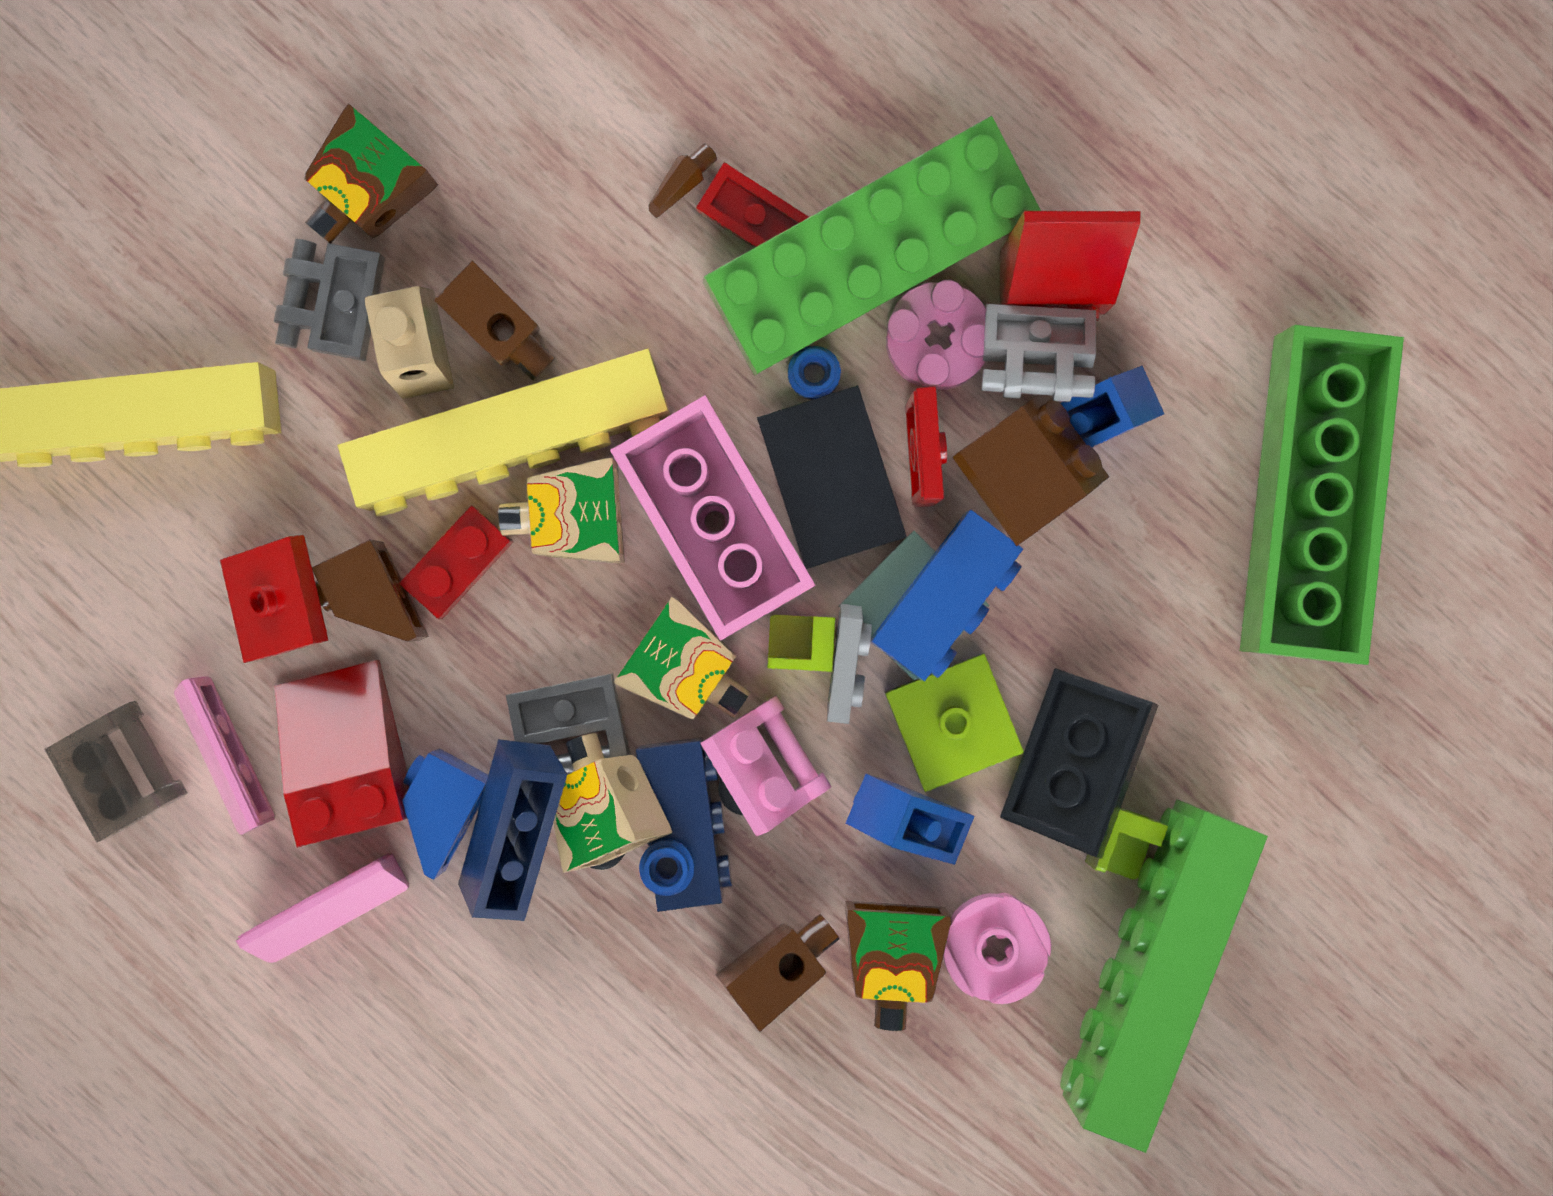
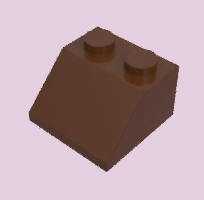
[952,395,1110,546]

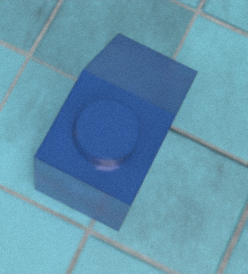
[1060,365,1165,448]
[402,749,488,880]
[845,774,975,865]

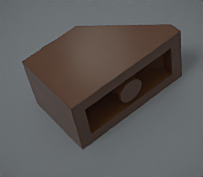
[312,539,429,642]

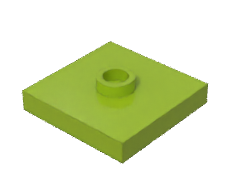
[884,653,1024,792]

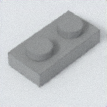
[827,604,872,724]

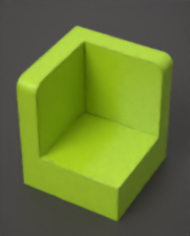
[767,615,835,672]
[1085,808,1168,880]

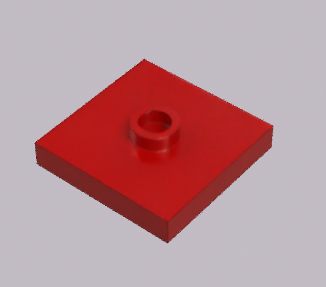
[905,387,947,508]
[220,535,329,663]

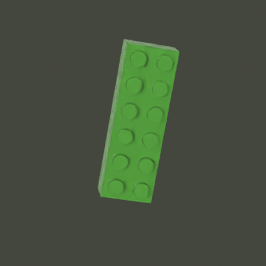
[703,116,1041,376]
[1239,325,1404,665]
[1060,799,1268,1153]

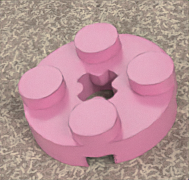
[886,280,986,390]
[943,893,1051,1004]

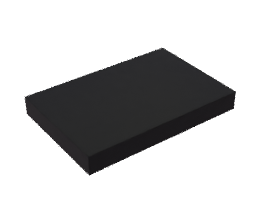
[757,385,907,570]
[1000,668,1159,859]

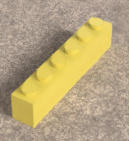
[337,349,670,516]
[0,362,281,467]

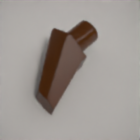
[648,144,717,218]

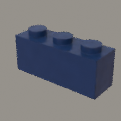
[636,737,732,912]
[458,739,567,921]

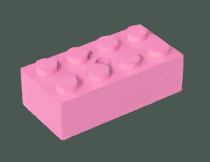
[610,395,816,641]

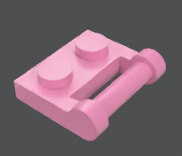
[700,695,832,837]

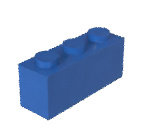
[870,510,1023,681]

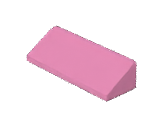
[174,676,275,835]
[236,853,409,963]

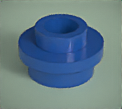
[788,346,841,400]
[639,839,695,896]

